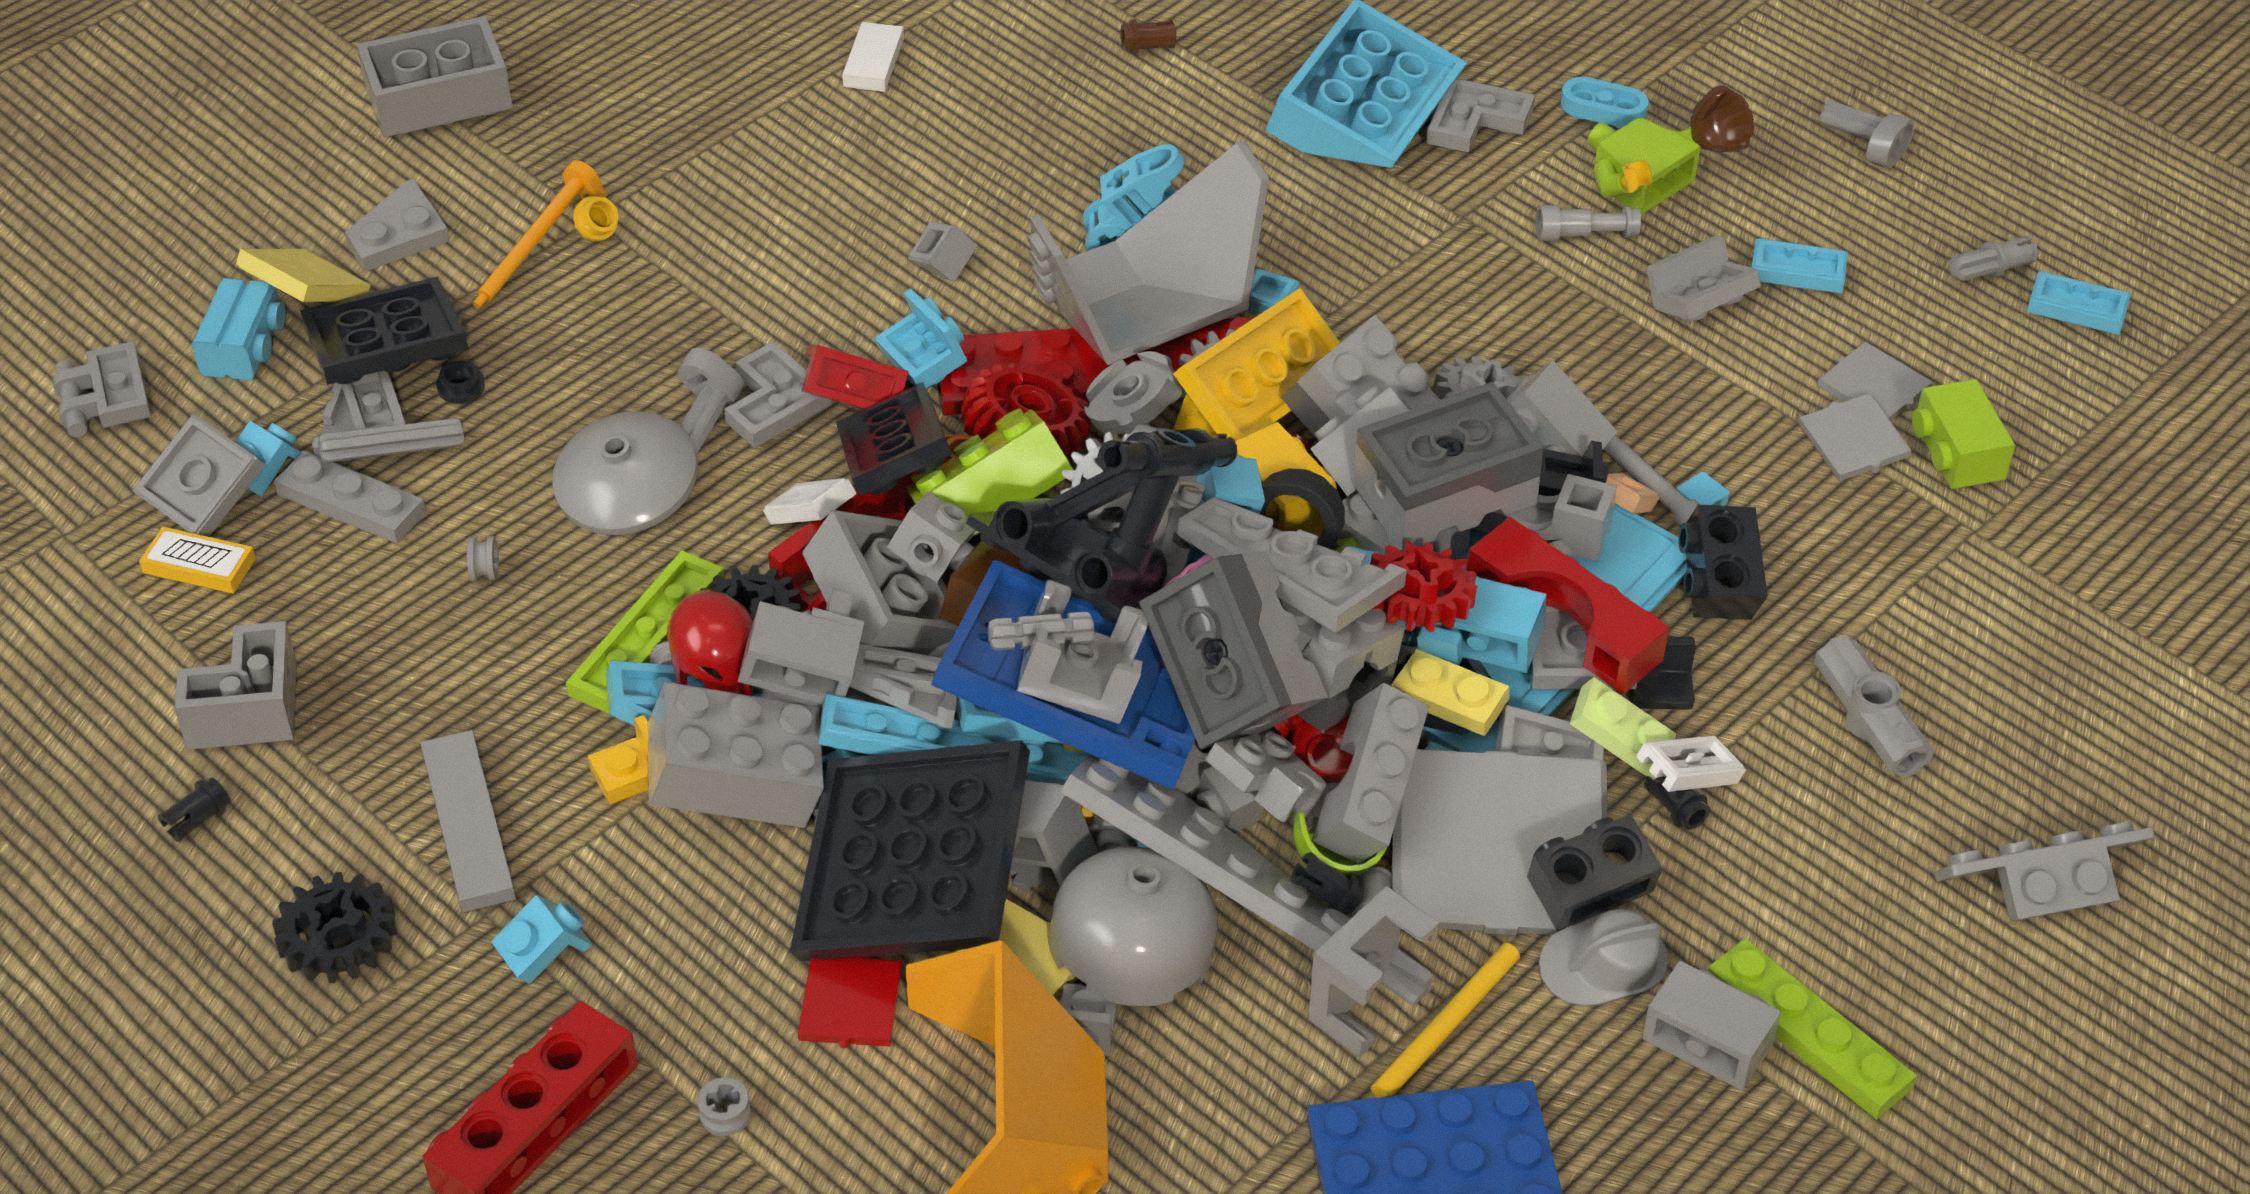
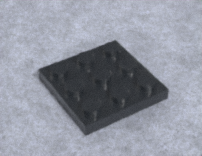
[300,276,469,385]

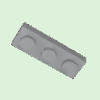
[274,450,426,544]

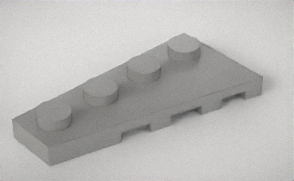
[1177,497,1407,633]

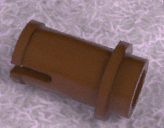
[1120,19,1176,54]

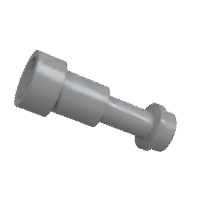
[1536,205,1641,241]

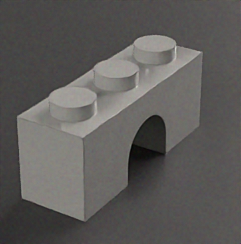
[1470,474,1617,562]
[1312,683,1429,864]

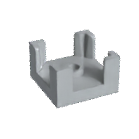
[1017,580,1148,724]
[1308,886,1439,1057]

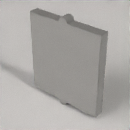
[1817,342,1932,421]
[1799,393,1911,482]

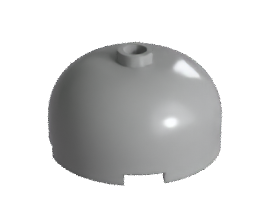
[1049,847,1218,1006]

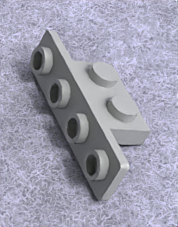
[1934,821,2155,922]

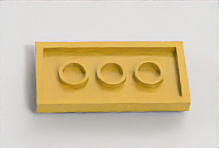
[1173,288,1340,441]

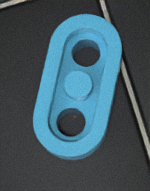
[1561,77,1649,129]

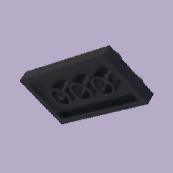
[836,382,952,496]

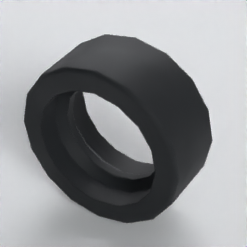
[1260,468,1345,550]

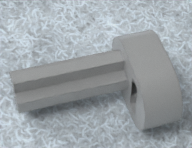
[1819,100,1915,168]
[678,348,744,454]

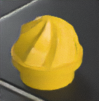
[573,196,619,241]

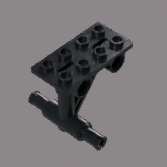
[966,428,1238,624]

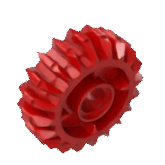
[960,362,1091,465]

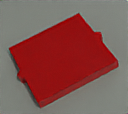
[798,957,902,1048]

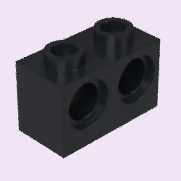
[1678,504,1768,620]
[1527,814,1662,932]

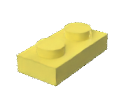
[1391,649,1510,736]

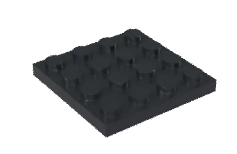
[790,740,1030,961]

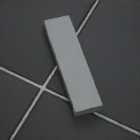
[420,730,516,913]

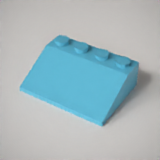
[1265,0,1467,168]

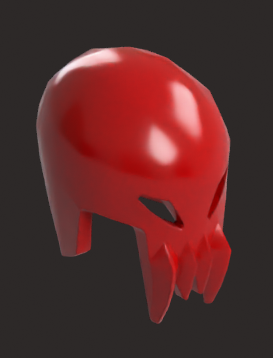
[667,590,753,696]

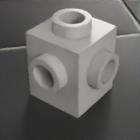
[887,491,976,582]

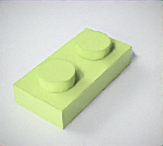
[1570,677,1676,780]

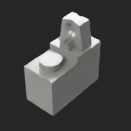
[738,588,864,704]

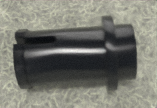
[1644,776,1710,830]
[158,777,231,842]
[1291,852,1364,915]

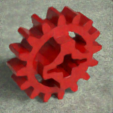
[1370,541,1478,632]

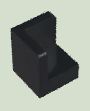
[1630,636,1696,710]

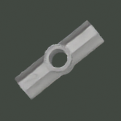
[1814,634,1934,779]

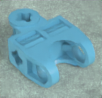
[1083,144,1185,251]

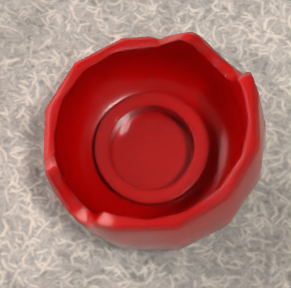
[1291,717,1354,784]

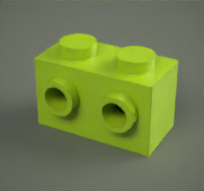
[1912,379,2015,489]

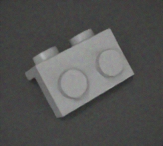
[1647,235,1761,321]

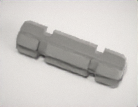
[988,612,1094,651]

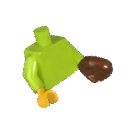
[1588,85,1754,215]

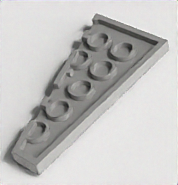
[1060,754,1350,951]

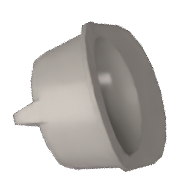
[1538,909,1668,1007]

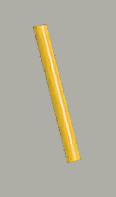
[1371,943,1520,1098]

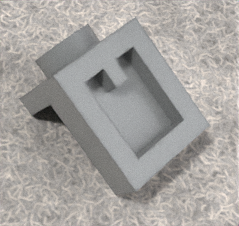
[1060,983,1119,1056]

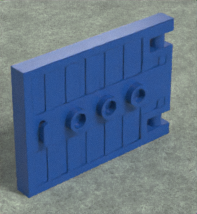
[931,560,1195,790]

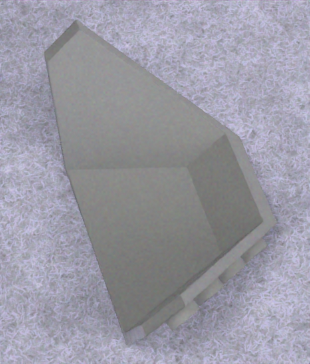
[1027,140,1269,365]

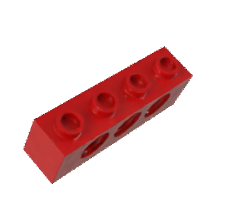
[422,1000,638,1194]

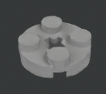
[1084,351,1182,436]

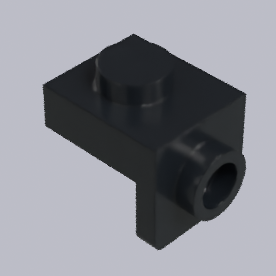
[1538,440,1609,496]

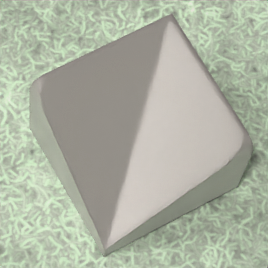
[908,221,978,281]

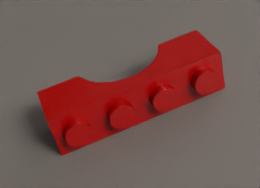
[1467,517,1670,694]

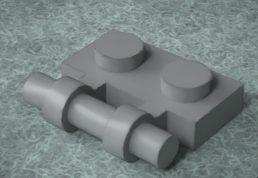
[53,341,151,437]

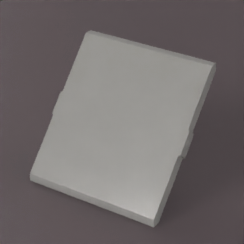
[1392,749,1609,936]

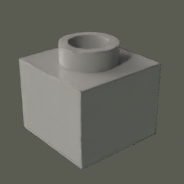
[1196,766,1264,833]

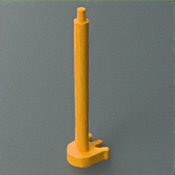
[472,160,608,309]

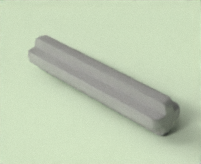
[318,418,464,463]

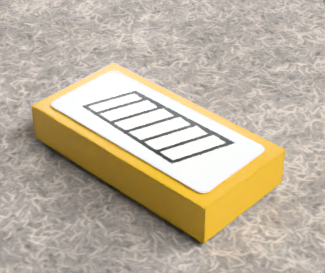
[139,526,256,594]

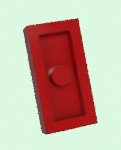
[801,345,909,409]

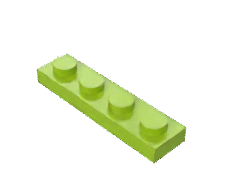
[566,550,725,714]
[1707,938,1917,1120]

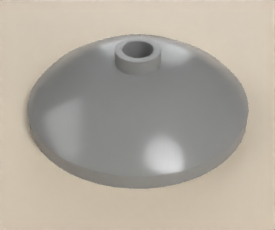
[552,411,698,535]

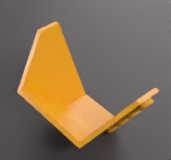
[906,940,1108,1194]

